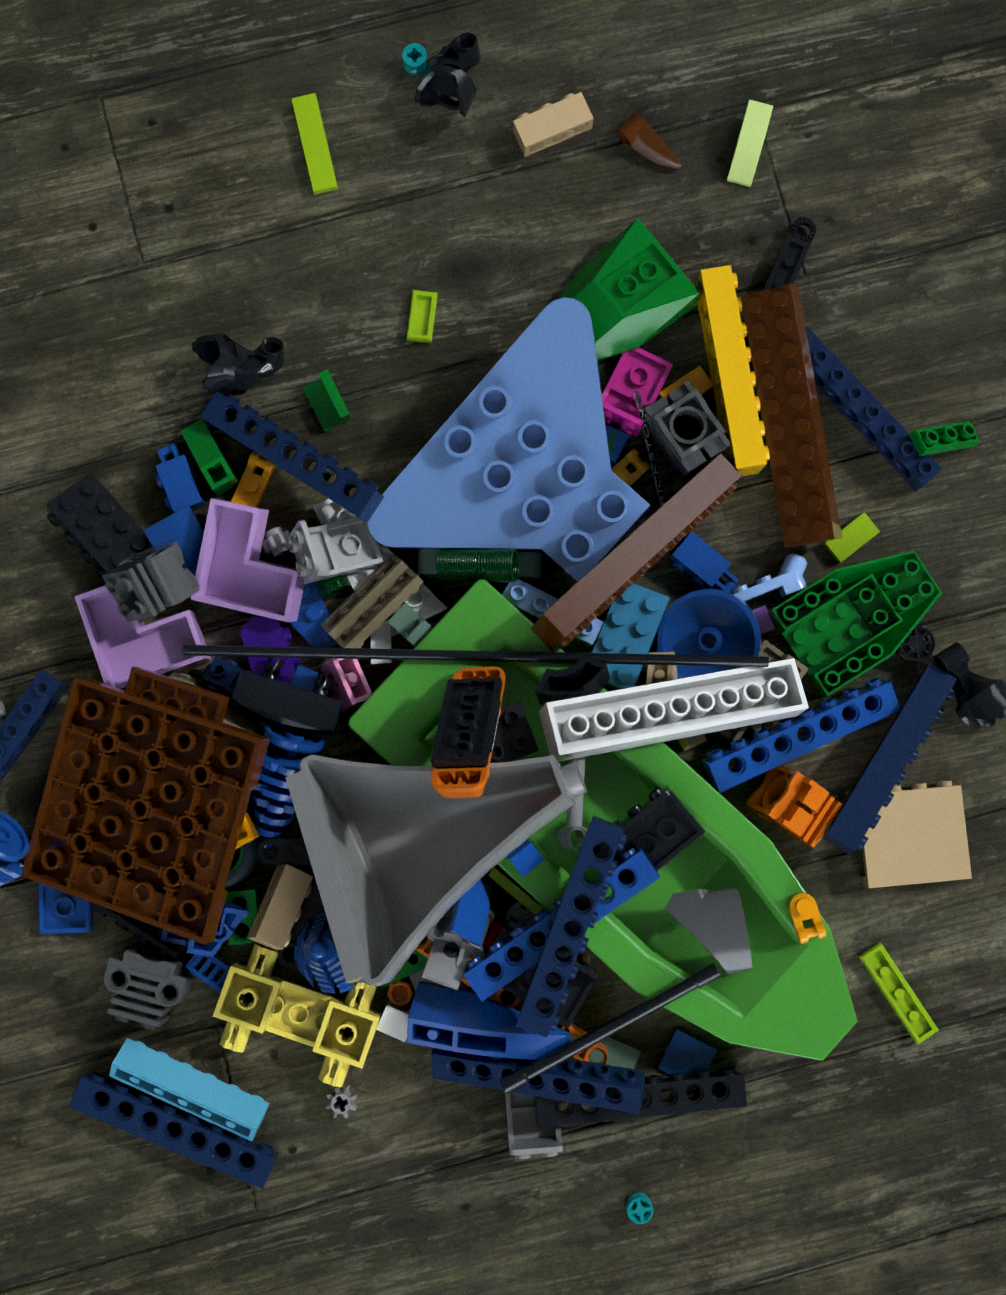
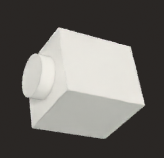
[376,1002,410,1042]

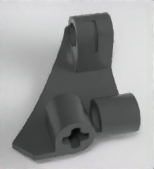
[665,887,753,974]

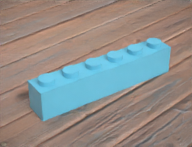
[109,1038,270,1142]

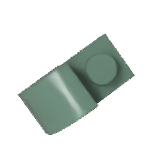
[386,602,432,647]

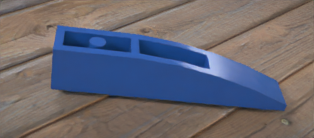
[407,981,570,1060]

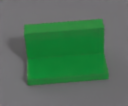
[302,369,352,432]

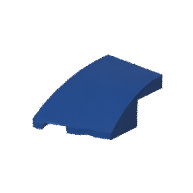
[144,505,204,576]
[160,902,249,957]

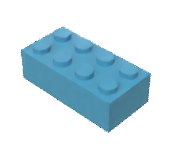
[592,584,670,690]

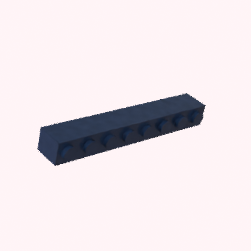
[823,663,957,855]

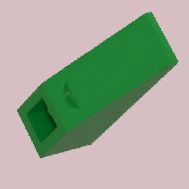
[181,418,239,496]

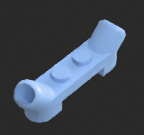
[704,554,807,602]

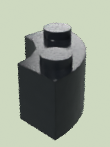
[535,655,610,706]

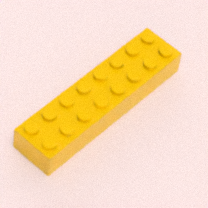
[694,265,770,477]

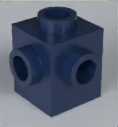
[202,657,242,699]

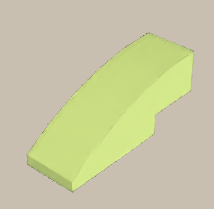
[727,99,773,187]

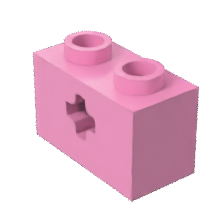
[320,658,372,713]

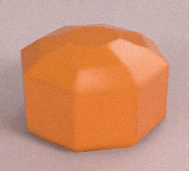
[387,979,413,1006]

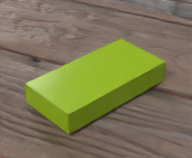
[407,290,438,344]
[824,512,880,563]

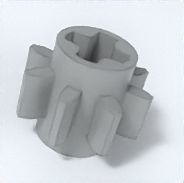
[262,527,290,558]
[326,1085,358,1118]

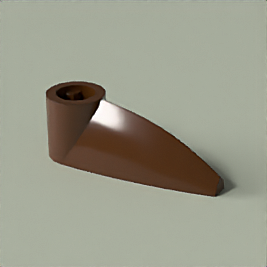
[616,113,682,170]

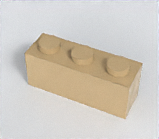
[513,92,594,157]
[247,864,313,950]

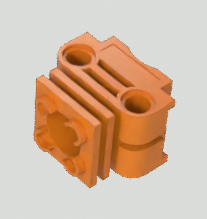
[745,765,842,848]

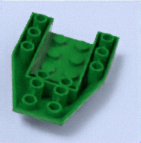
[558,218,700,362]
[768,550,942,698]

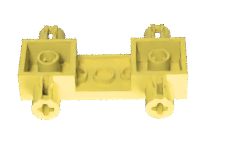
[213,943,382,1087]

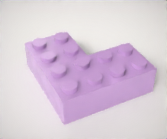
[191,498,304,622]
[75,585,211,690]

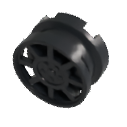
[896,625,935,663]

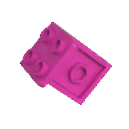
[602,348,673,437]

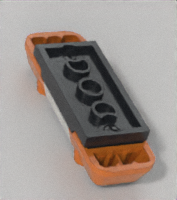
[430,666,506,798]

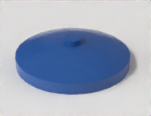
[657,589,761,679]

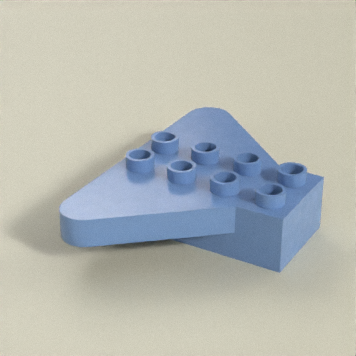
[368,297,650,581]

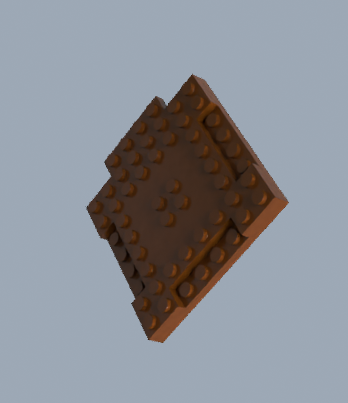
[21,666,270,945]

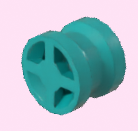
[402,43,427,76]
[626,1192,653,1224]

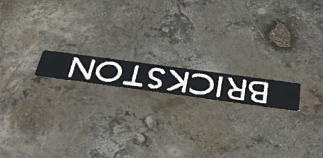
[634,391,666,507]

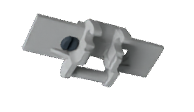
[422,883,495,990]

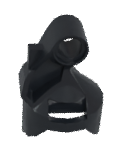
[414,32,481,117]
[191,333,284,392]
[934,642,1006,729]

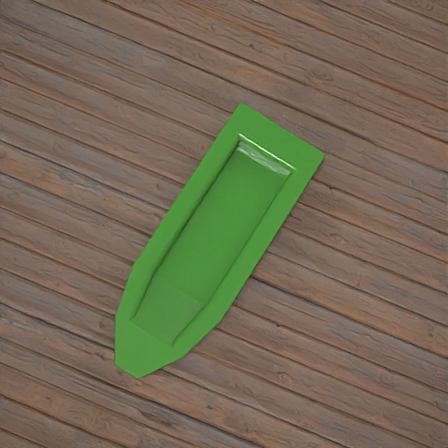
[348,579,858,1061]

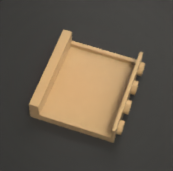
[862,781,972,888]

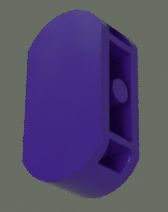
[241,616,300,684]

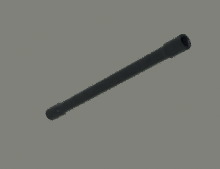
[500,963,721,1094]

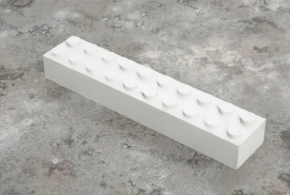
[539,658,809,762]

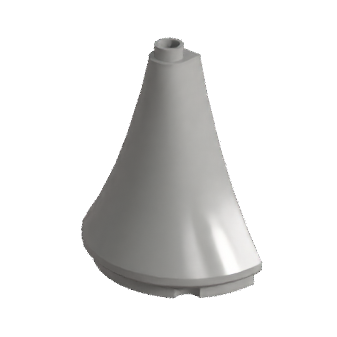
[285,755,587,986]

